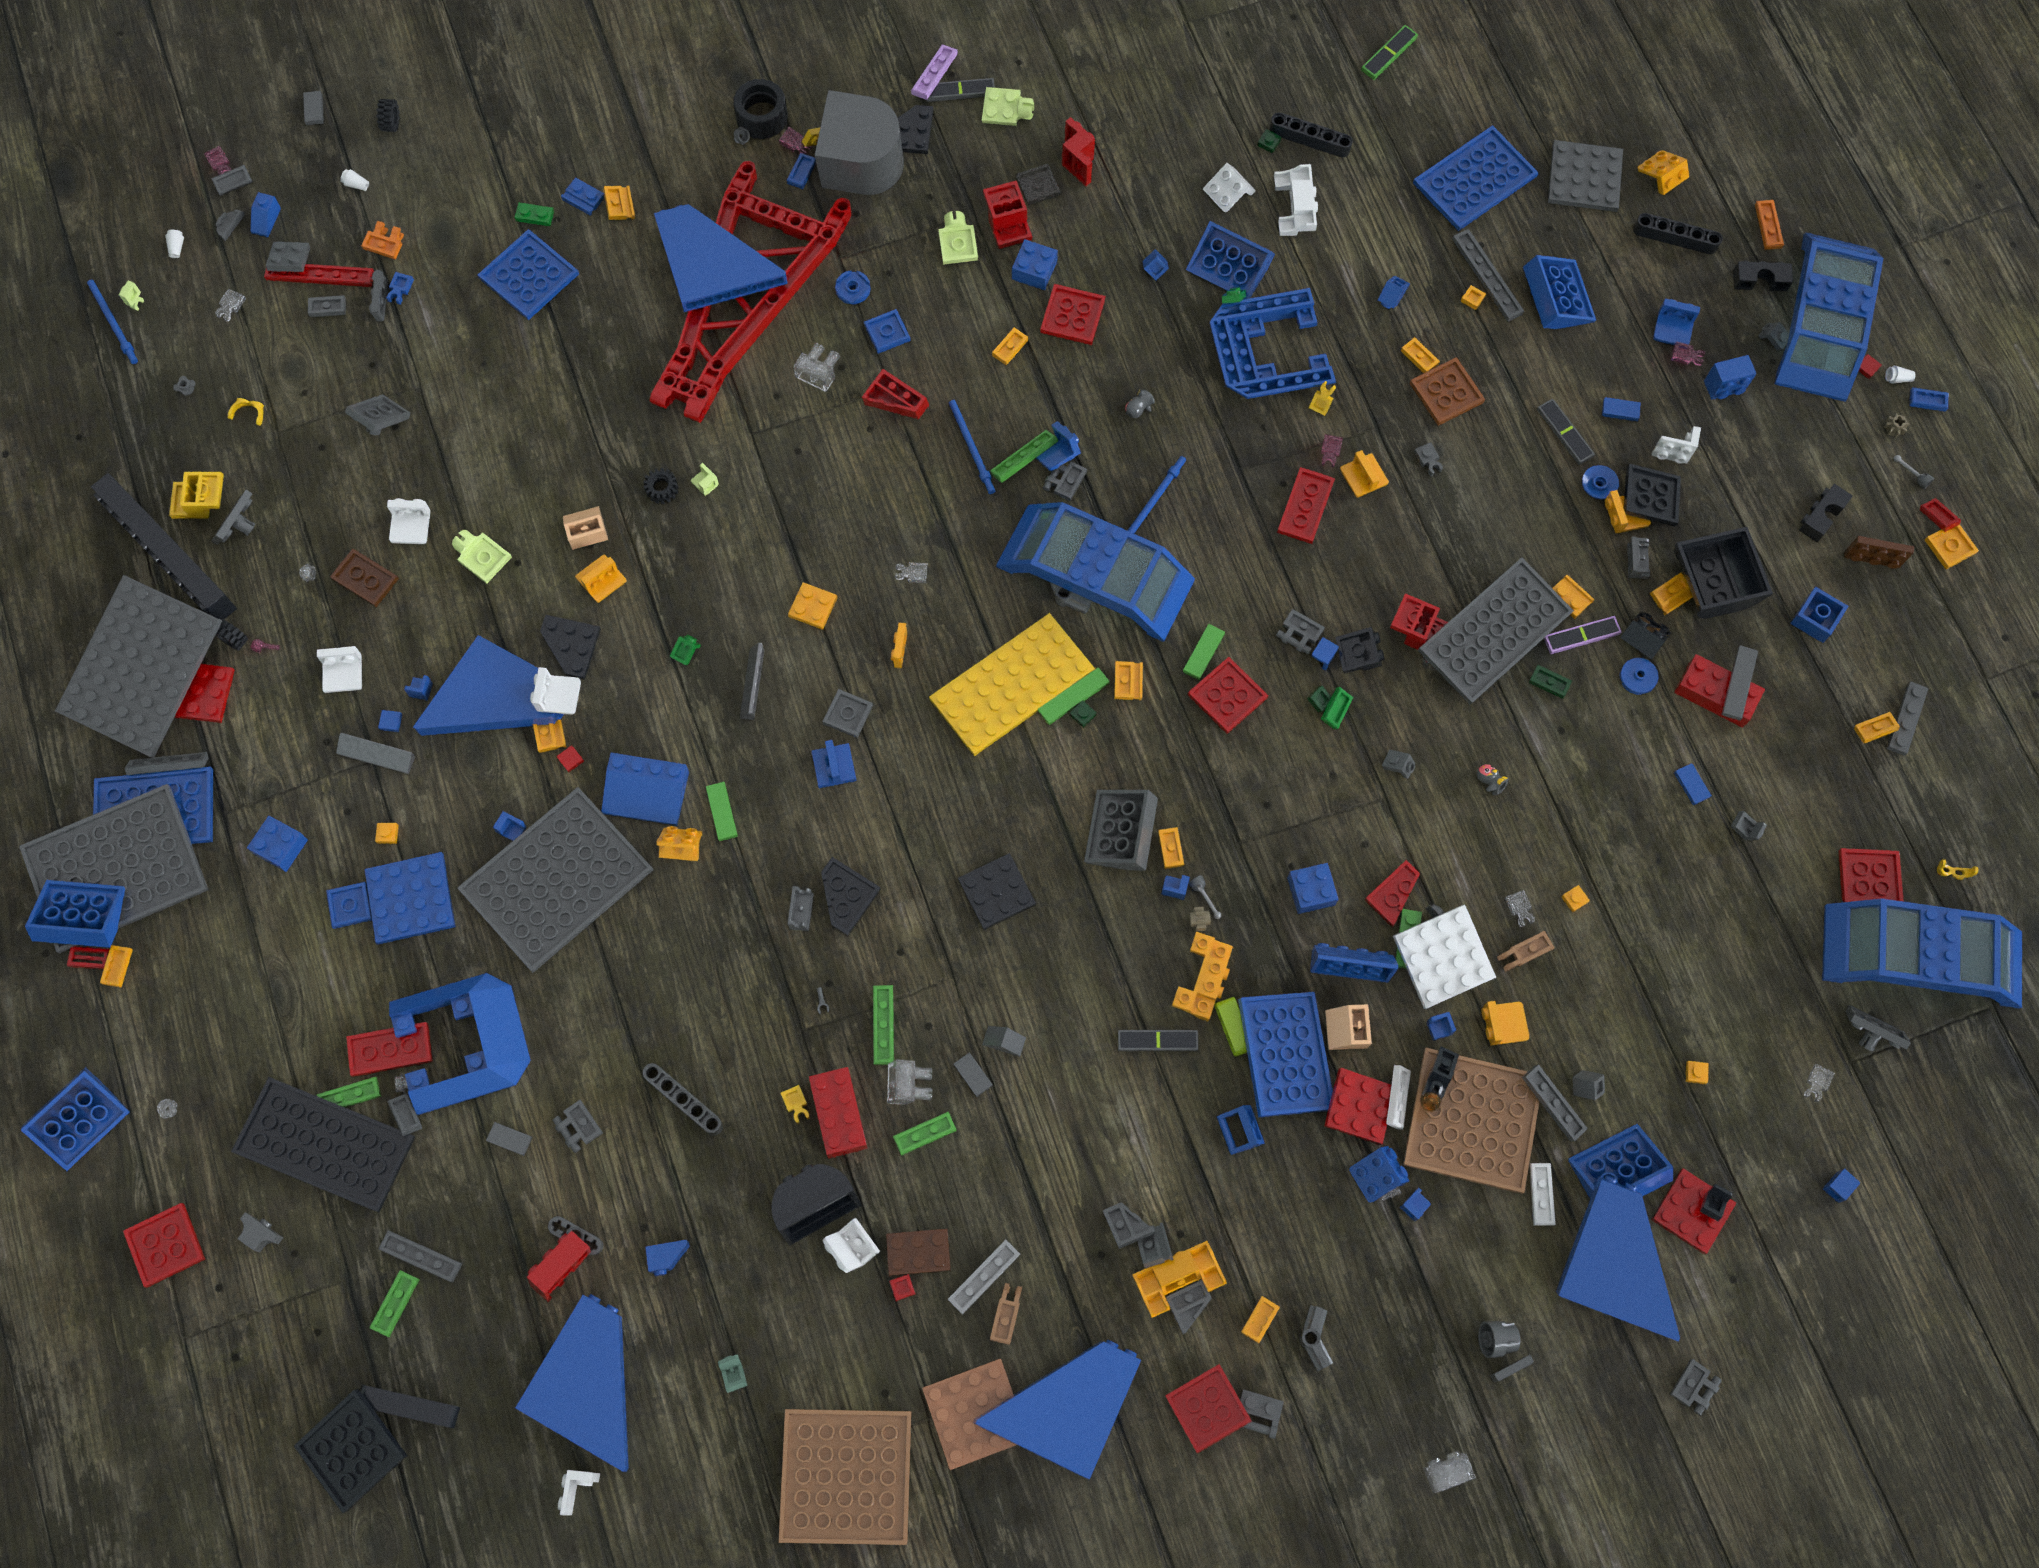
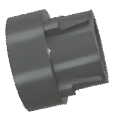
[1478,1321,1520,1358]

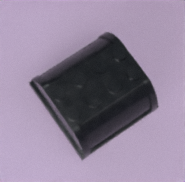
[1674,527,1773,619]
[772,1164,861,1246]

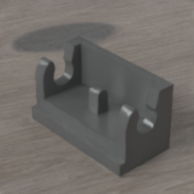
[1627,537,1650,579]
[788,886,814,931]

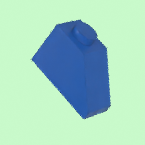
[251,192,281,237]
[1378,276,1410,309]
[646,1240,690,1276]

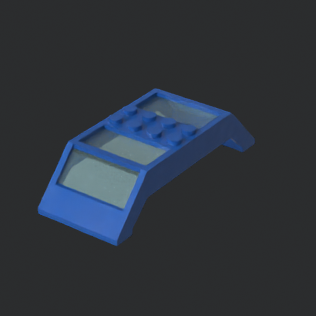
[1774,232,1884,402]
[996,502,1195,642]
[1822,899,2022,1008]

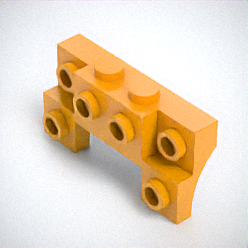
[1172,932,1233,1022]
[1132,1241,1227,1318]

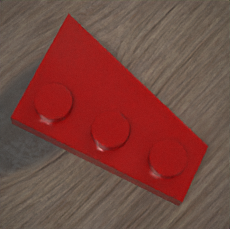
[1365,860,1420,928]

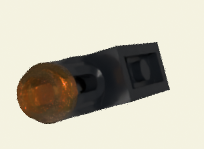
[1420,1046,1459,1112]

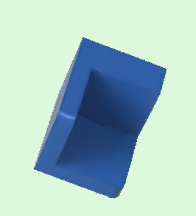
[1143,249,1169,280]
[1312,637,1339,670]
[404,675,433,701]
[493,811,527,841]
[1161,875,1190,900]
[1426,1012,1456,1041]
[1823,1169,1860,1203]
[1400,1188,1431,1222]

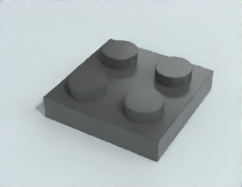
[266,242,310,272]
[822,689,873,738]

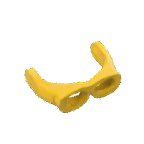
[228,398,264,425]
[1937,859,1978,880]

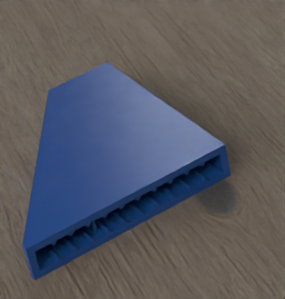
[654,204,788,312]
[413,635,564,736]
[1556,1175,1680,1342]
[515,1294,629,1472]
[973,1340,1141,1480]

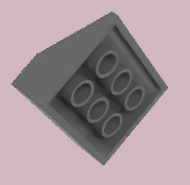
[1084,790,1158,871]

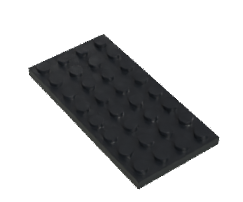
[231,1077,415,1212]

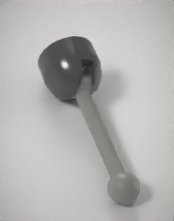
[1894,455,1934,489]
[1188,875,1221,919]

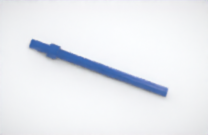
[87,280,138,364]
[949,400,996,494]
[1125,456,1186,544]

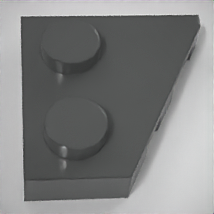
[1103,1203,1155,1249]
[1165,1280,1212,1335]

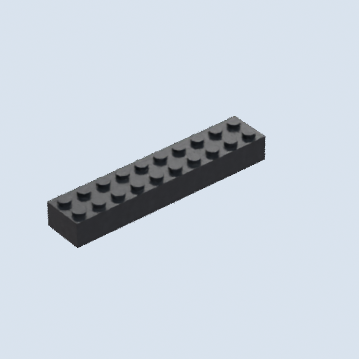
[91,473,237,620]

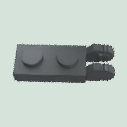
[369,270,388,322]

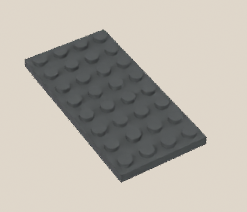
[1418,557,1574,705]

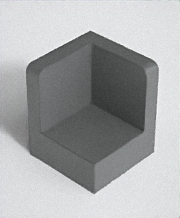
[1573,1070,1605,1100]

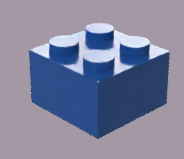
[1012,239,1058,290]
[1704,355,1756,400]
[1790,586,1849,643]
[247,816,308,872]
[1287,863,1338,914]

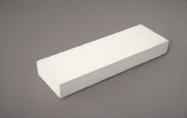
[1386,1065,1411,1129]
[1529,1163,1556,1226]

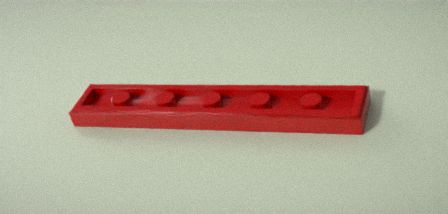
[264,264,374,287]

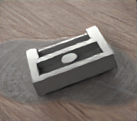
[1240,1389,1284,1439]

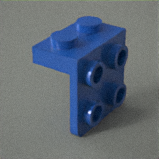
[1653,299,1700,348]
[1036,421,1081,471]
[1349,1146,1409,1203]

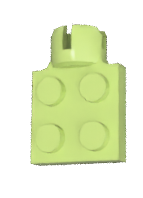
[982,87,1034,126]
[938,211,978,265]
[452,530,512,584]

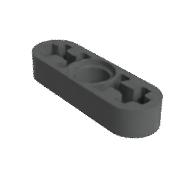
[548,1216,603,1255]

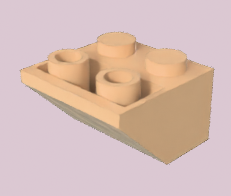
[563,506,608,550]
[1325,1004,1372,1050]

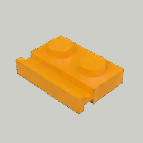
[603,186,635,220]
[1650,573,1692,616]
[1552,575,1595,619]
[891,623,907,668]
[1114,661,1143,700]
[533,719,567,753]

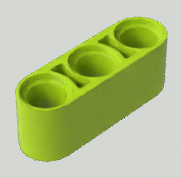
[1214,997,1247,1057]

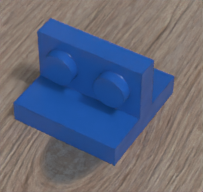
[812,740,857,788]

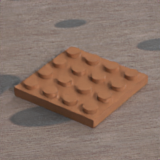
[922,1359,1016,1470]

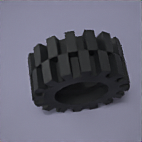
[376,99,400,132]
[643,468,678,504]
[215,618,248,651]

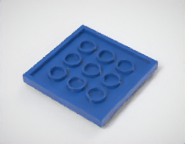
[478,229,579,320]
[365,852,455,944]

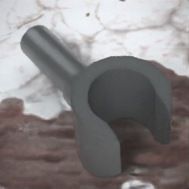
[817,987,829,1014]

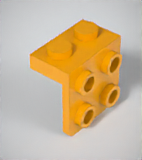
[1638,151,1689,195]
[1605,490,1651,533]
[1482,1001,1529,1046]

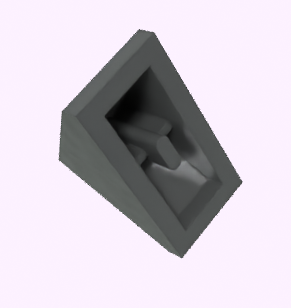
[982,1026,1026,1057]

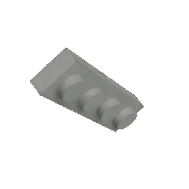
[948,1240,1020,1315]

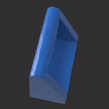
[1217,1105,1265,1155]

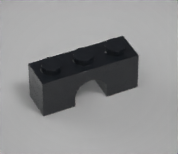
[1733,261,1793,291]
[1799,483,1853,543]

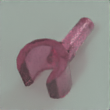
[251,639,280,653]

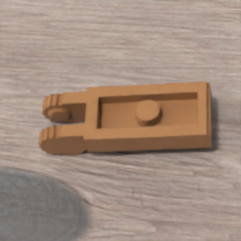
[1497,931,1555,972]
[990,1283,1022,1345]

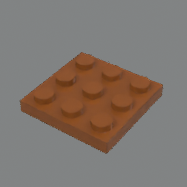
[1410,357,1485,426]

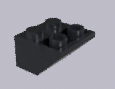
[1620,611,1672,659]

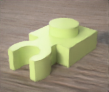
[119,280,144,311]

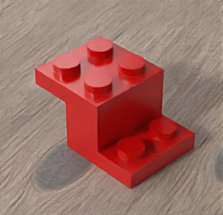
[1062,117,1095,186]
[983,180,1032,249]
[1390,593,1448,650]

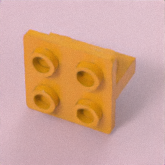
[1340,450,1389,498]
[575,555,627,603]
[656,826,702,861]

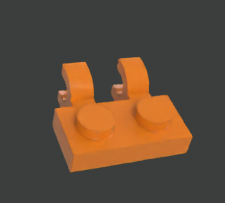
[361,221,404,260]

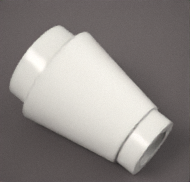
[341,169,369,191]
[165,230,184,258]
[1885,365,1915,384]

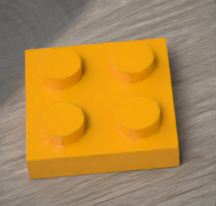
[1925,525,1979,570]
[788,583,837,630]

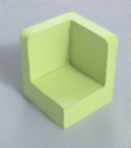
[691,463,719,496]

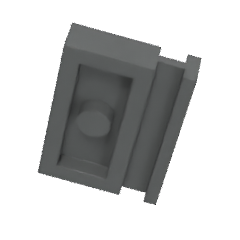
[1137,1223,1174,1268]

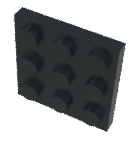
[1624,463,1681,527]
[958,853,1036,930]

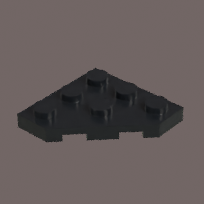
[898,105,934,154]
[540,615,601,680]
[821,857,881,937]

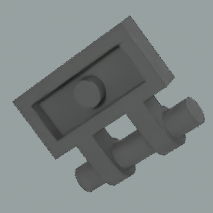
[1043,462,1087,501]
[1276,609,1325,655]
[552,1100,603,1153]
[1669,1359,1722,1416]

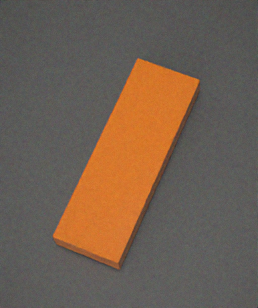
[1755,200,1784,250]

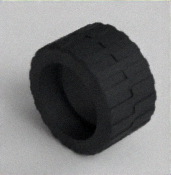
[733,79,788,139]

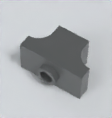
[238,1212,283,1253]

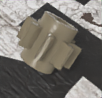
[1884,413,1909,438]
[1189,906,1211,931]

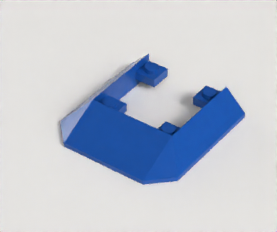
[1209,288,1336,399]
[389,973,531,1115]

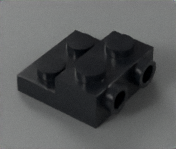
[1335,627,1385,674]

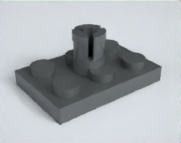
[345,394,411,435]
[211,490,255,545]
[1846,1005,1911,1051]

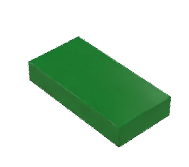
[1321,687,1353,729]

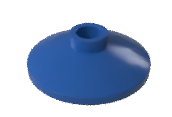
[1582,465,1619,499]

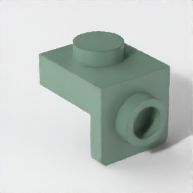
[718,1355,748,1393]

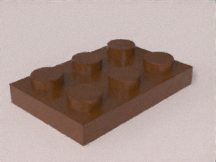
[1844,536,1914,569]
[330,549,399,607]
[886,1229,951,1276]

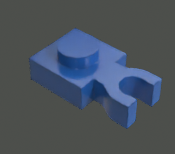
[386,272,414,305]

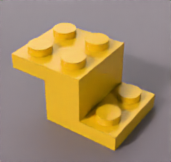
[169,472,224,519]

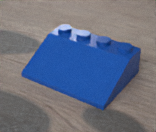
[1186,221,1275,299]
[1523,255,1596,329]
[602,753,689,826]
[25,880,125,948]
[1310,943,1398,983]
[21,1067,130,1171]
[1568,1124,1673,1199]

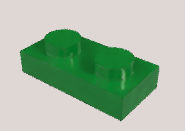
[514,202,554,226]
[1222,287,1246,304]

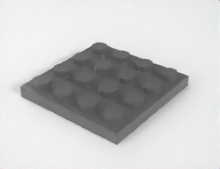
[1547,140,1623,212]

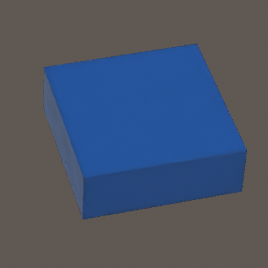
[378,710,403,732]

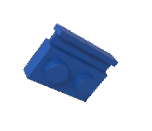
[561,177,605,216]

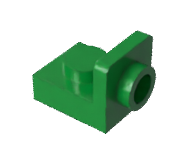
[669,635,701,665]

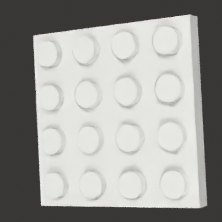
[1393,905,1496,1009]

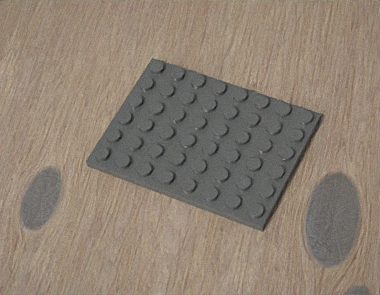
[55,575,222,758]
[19,784,209,953]
[457,787,653,973]

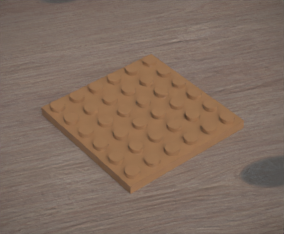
[1403,1048,1540,1194]
[779,1409,912,1545]

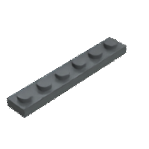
[1452,229,1524,322]

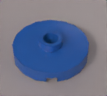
[835,270,871,304]
[1619,658,1659,695]

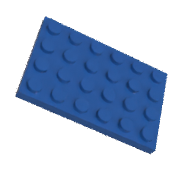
[1413,125,1538,231]
[93,767,213,844]
[1238,992,1333,1118]

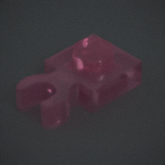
[779,127,812,155]
[204,146,231,175]
[1671,342,1705,365]
[1321,434,1343,468]

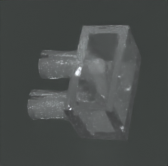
[793,343,840,392]
[887,1059,932,1105]
[1423,1451,1476,1493]

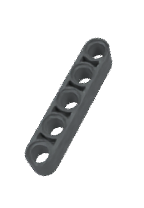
[643,1063,723,1136]

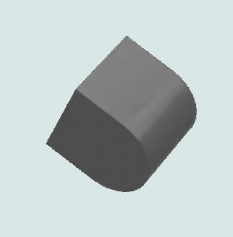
[815,90,904,195]

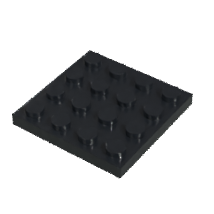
[294,1389,408,1513]

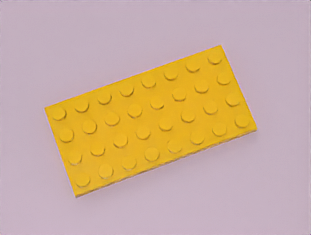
[929,613,1095,756]

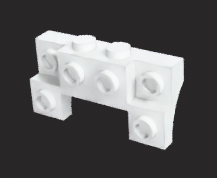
[1274,164,1318,236]

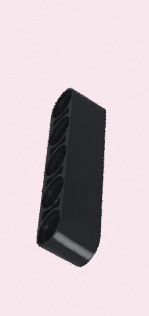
[1269,113,1353,158]
[1633,213,1723,254]
[360,1385,460,1428]

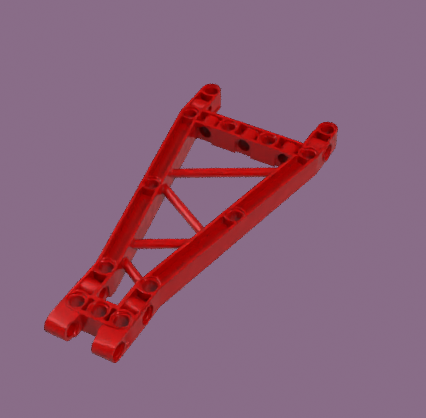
[650,161,851,423]

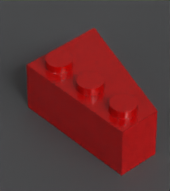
[862,369,929,419]
[527,1231,591,1302]

